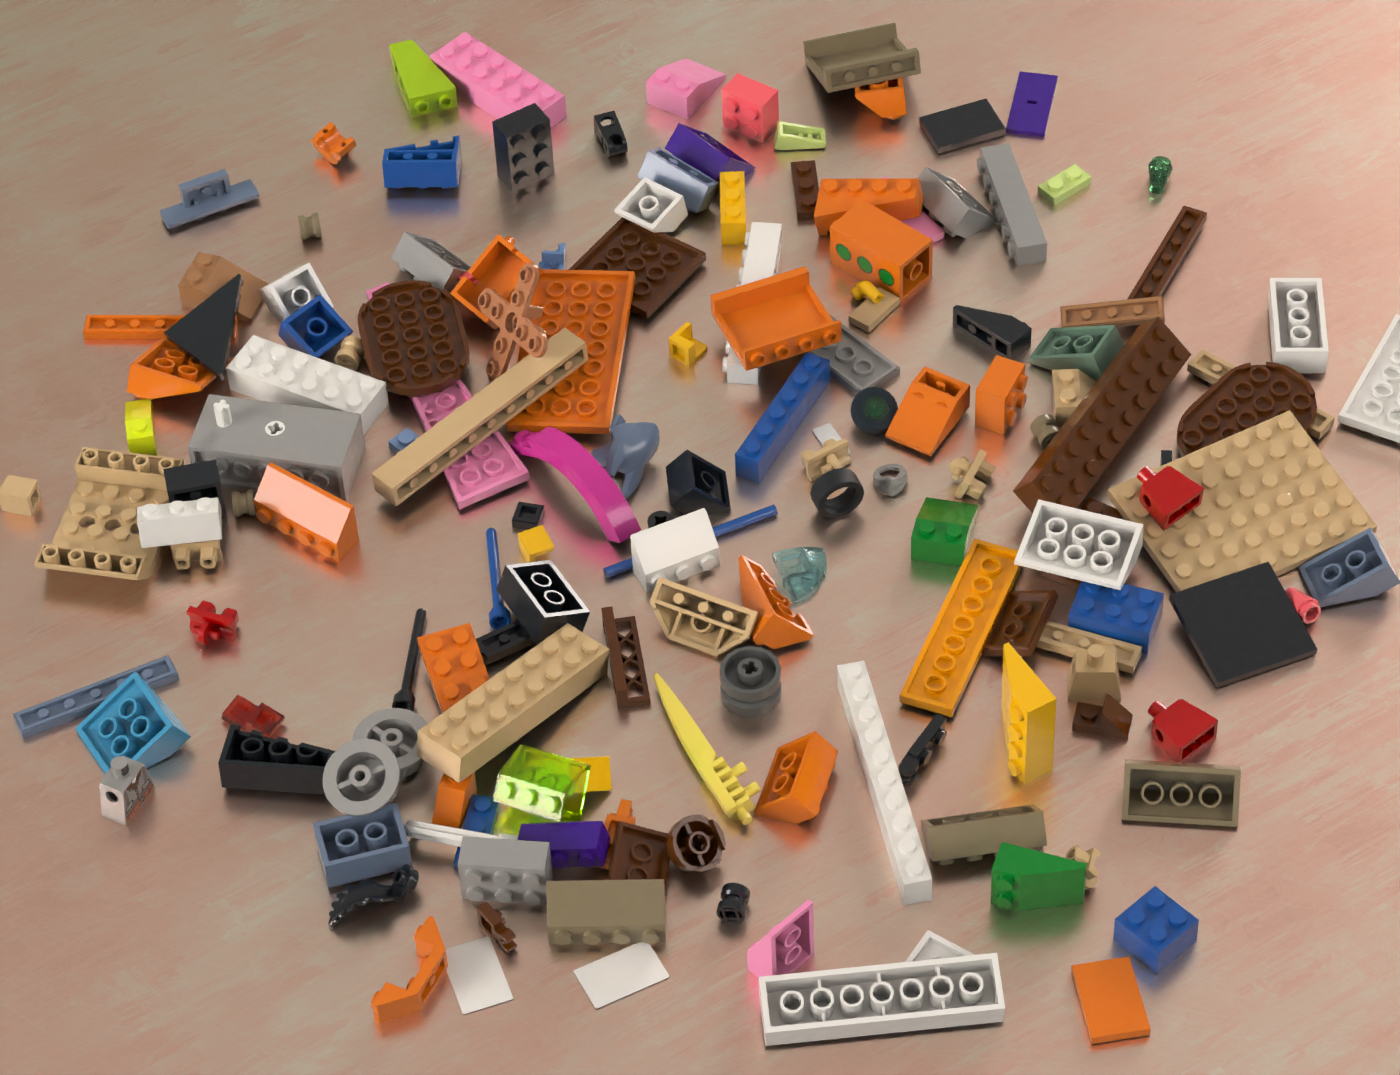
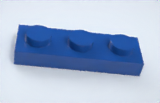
[454,794,501,869]

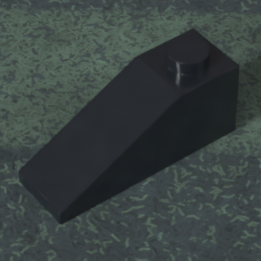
[953,305,1032,360]

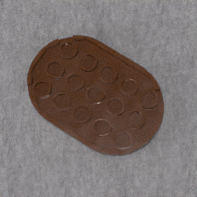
[358,280,470,397]
[1177,362,1317,457]

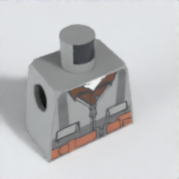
[99,756,154,825]

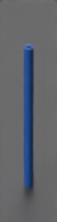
[603,504,778,578]

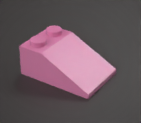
[646,59,726,120]
[747,899,814,978]

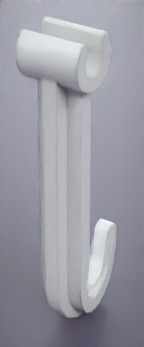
[404,820,518,847]

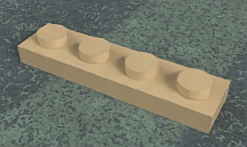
[1036,621,1142,674]

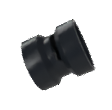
[716,883,750,924]

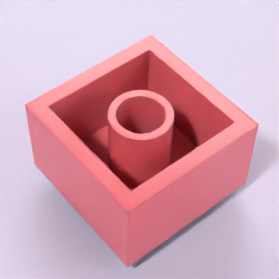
[721,73,779,143]

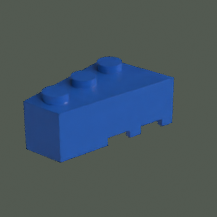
[382,135,462,189]

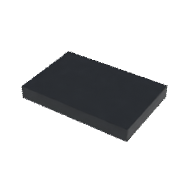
[919,98,1006,154]

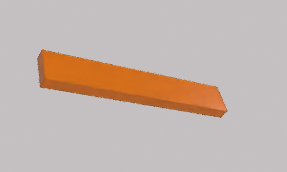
[83,315,238,340]

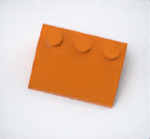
[754,731,838,824]

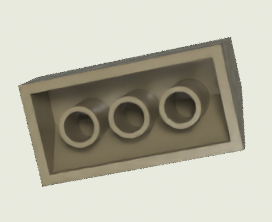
[1122,759,1241,827]
[921,804,1047,865]
[546,879,667,945]

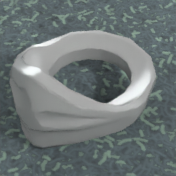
[873,464,908,497]

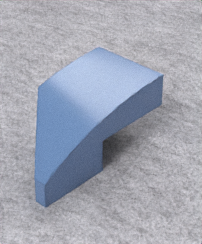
[538,243,566,270]

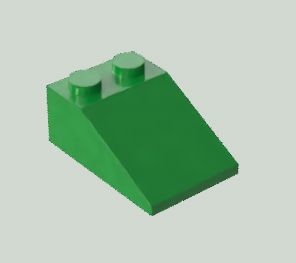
[911,497,979,567]
[991,842,1087,911]

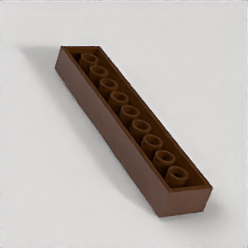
[1013,317,1192,513]

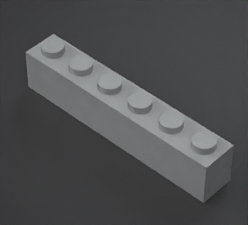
[977,143,1047,266]

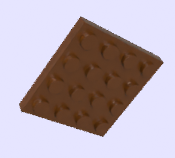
[568,217,706,319]

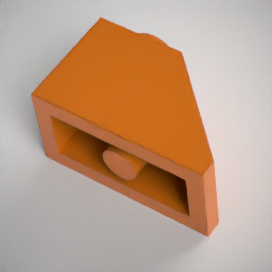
[432,772,477,829]

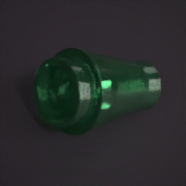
[1148,156,1173,194]

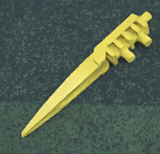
[654,672,761,825]

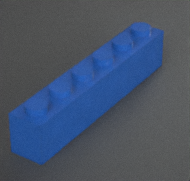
[735,352,830,484]

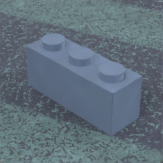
[637,147,719,213]

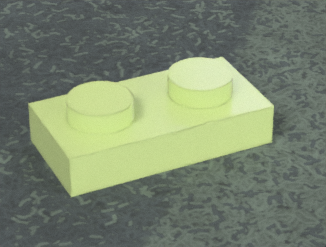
[1038,164,1092,206]

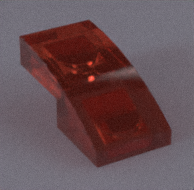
[221,694,285,738]

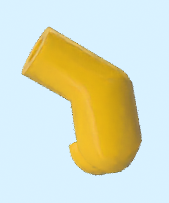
[850,280,884,304]

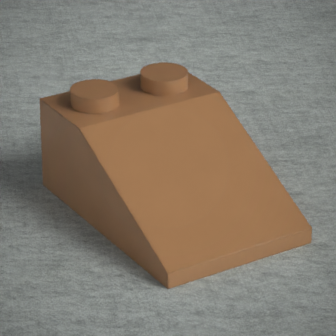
[178,252,268,322]

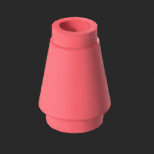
[1285,587,1321,624]

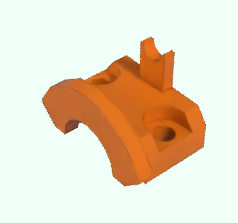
[310,122,356,164]

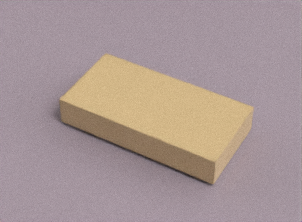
[848,287,900,333]

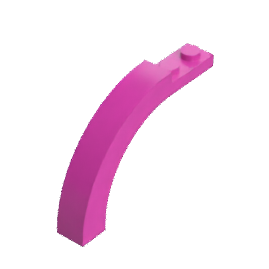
[508,426,641,543]

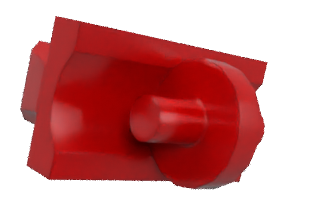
[186,600,239,645]

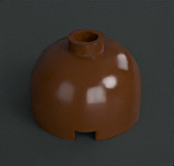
[666,814,726,873]

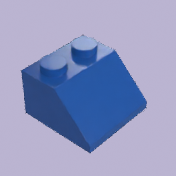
[278,294,353,358]

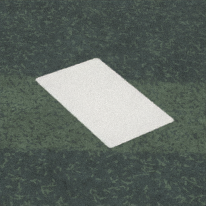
[446,936,513,1014]
[573,942,669,1009]

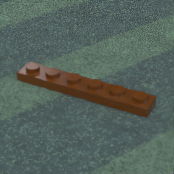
[1128,206,1207,299]

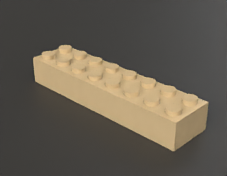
[417,623,610,783]

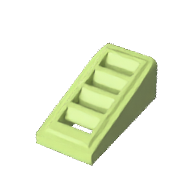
[773,121,826,150]

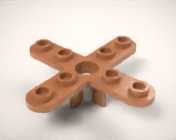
[478,263,548,382]

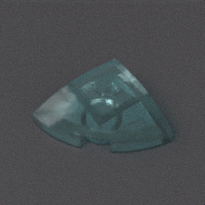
[772,547,827,605]

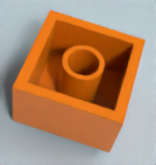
[975,355,1028,435]

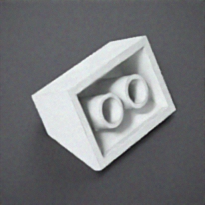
[137,497,222,548]
[630,508,720,593]

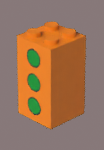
[829,199,933,303]

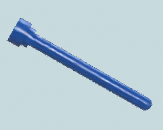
[486,528,511,630]

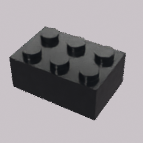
[492,103,555,193]
[496,560,590,643]

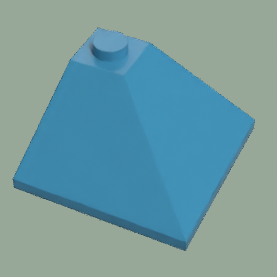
[75,671,191,773]

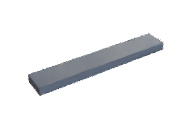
[13,655,179,739]

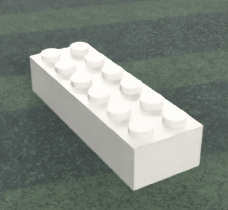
[226,335,389,435]

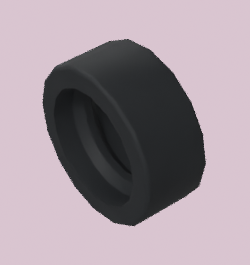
[810,468,864,518]

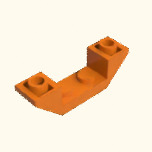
[371,916,448,1023]

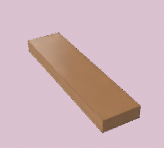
[1060,296,1165,328]

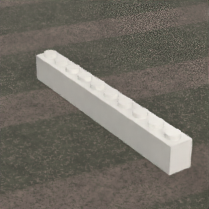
[837,661,932,906]

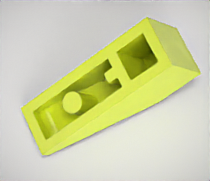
[125,399,157,456]

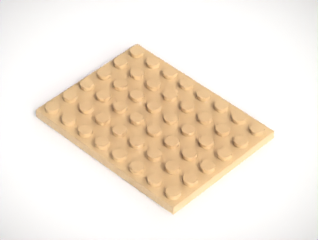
[1107,410,1378,592]

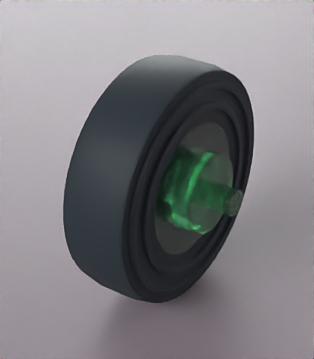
[850,387,898,434]

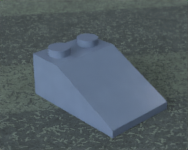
[1298,527,1400,607]

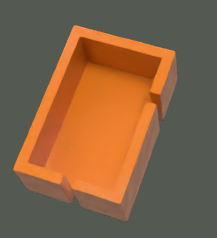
[450,234,543,330]

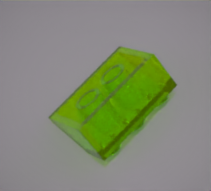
[493,745,591,822]

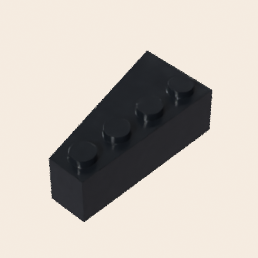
[218,724,335,795]

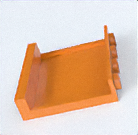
[710,266,842,371]

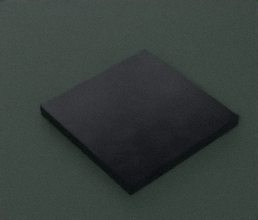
[1169,561,1318,688]

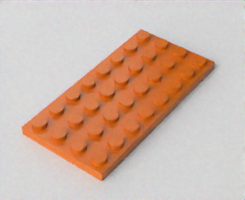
[506,269,635,434]

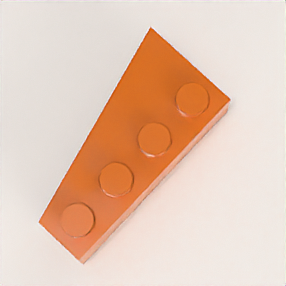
[814,178,924,236]

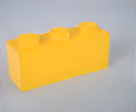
[720,171,746,245]

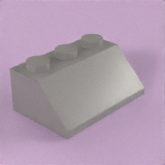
[918,167,997,238]
[390,232,471,298]

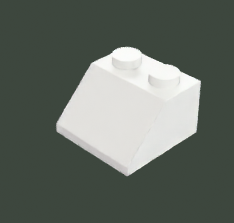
[614,177,688,233]
[258,263,334,322]

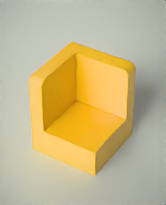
[668,322,708,367]
[518,525,554,562]

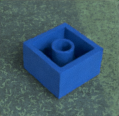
[1113,886,1199,974]

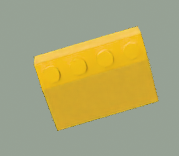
[1001,642,1057,785]

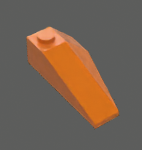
[738,555,814,649]

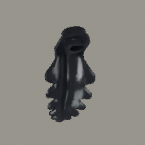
[328,864,419,927]

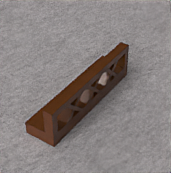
[601,606,651,709]

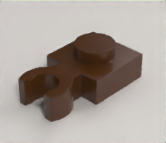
[477,902,517,953]

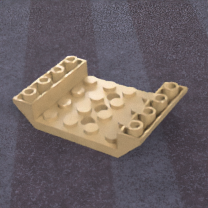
[34,447,184,580]

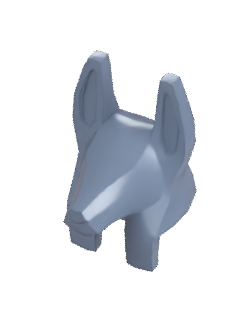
[591,414,660,498]

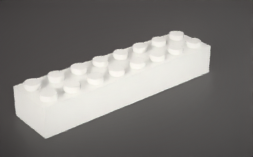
[759,953,1005,1046]

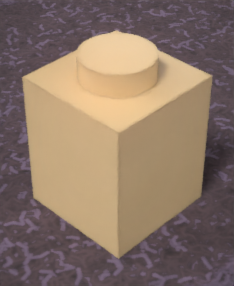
[0,474,42,517]

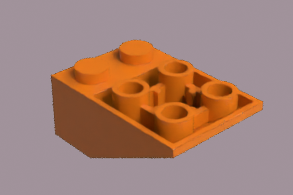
[885,366,970,456]

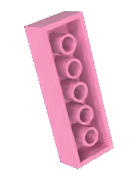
[430,32,567,128]

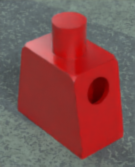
[1137,466,1204,531]
[1148,699,1218,762]

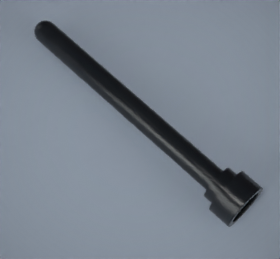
[392,608,427,711]

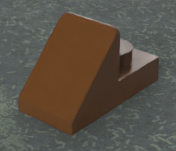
[1072,693,1133,740]

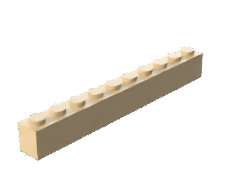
[371,328,589,506]

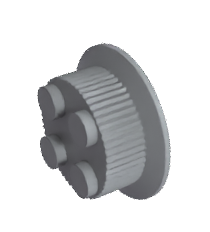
[352,708,428,781]
[323,738,400,816]

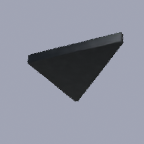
[164,274,244,381]

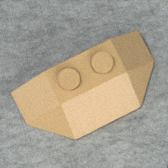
[649,577,759,657]

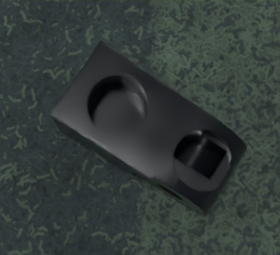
[594,110,628,157]

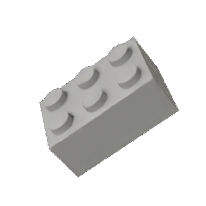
[458,836,553,905]

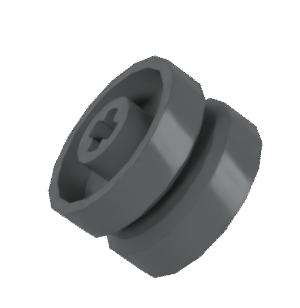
[720,646,782,718]

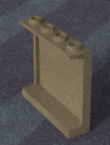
[803,22,921,93]

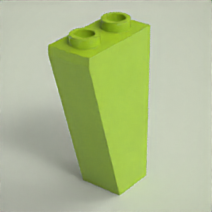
[389,39,458,117]

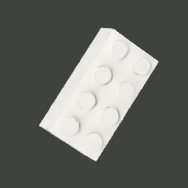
[1267,278,1329,373]

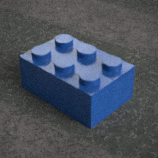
[1068,581,1164,655]

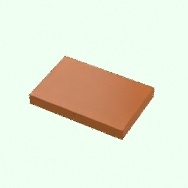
[1071,956,1151,1044]

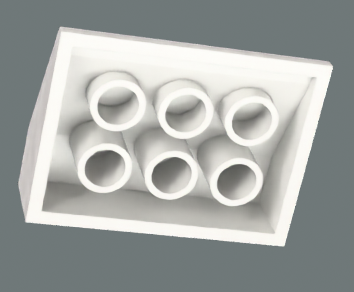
[1014,499,1144,590]

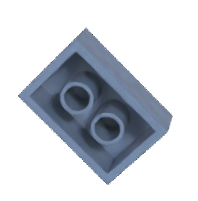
[312,802,412,888]

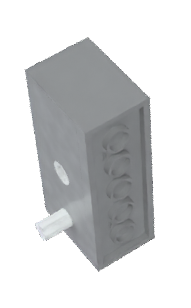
[188,394,366,502]

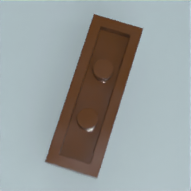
[790,160,819,220]

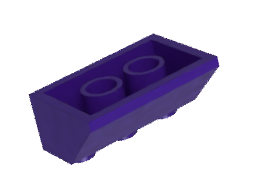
[665,123,755,186]

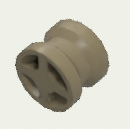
[298,213,322,240]
[232,489,256,517]

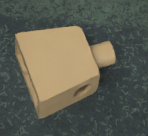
[1067,644,1121,701]

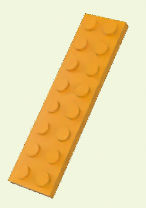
[899,538,1022,717]

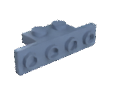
[160,169,259,229]

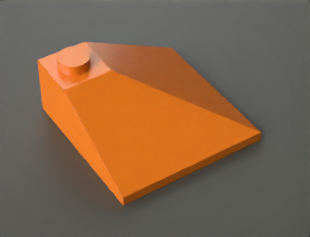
[127,337,232,399]

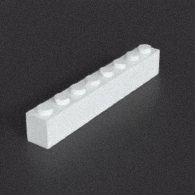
[722,222,782,385]

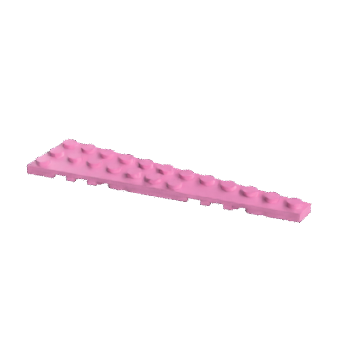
[366,282,530,510]

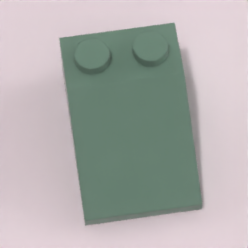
[1028,325,1124,381]

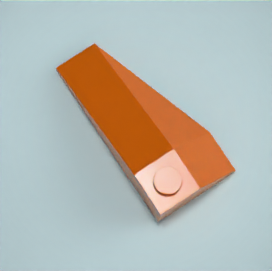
[855,78,907,119]

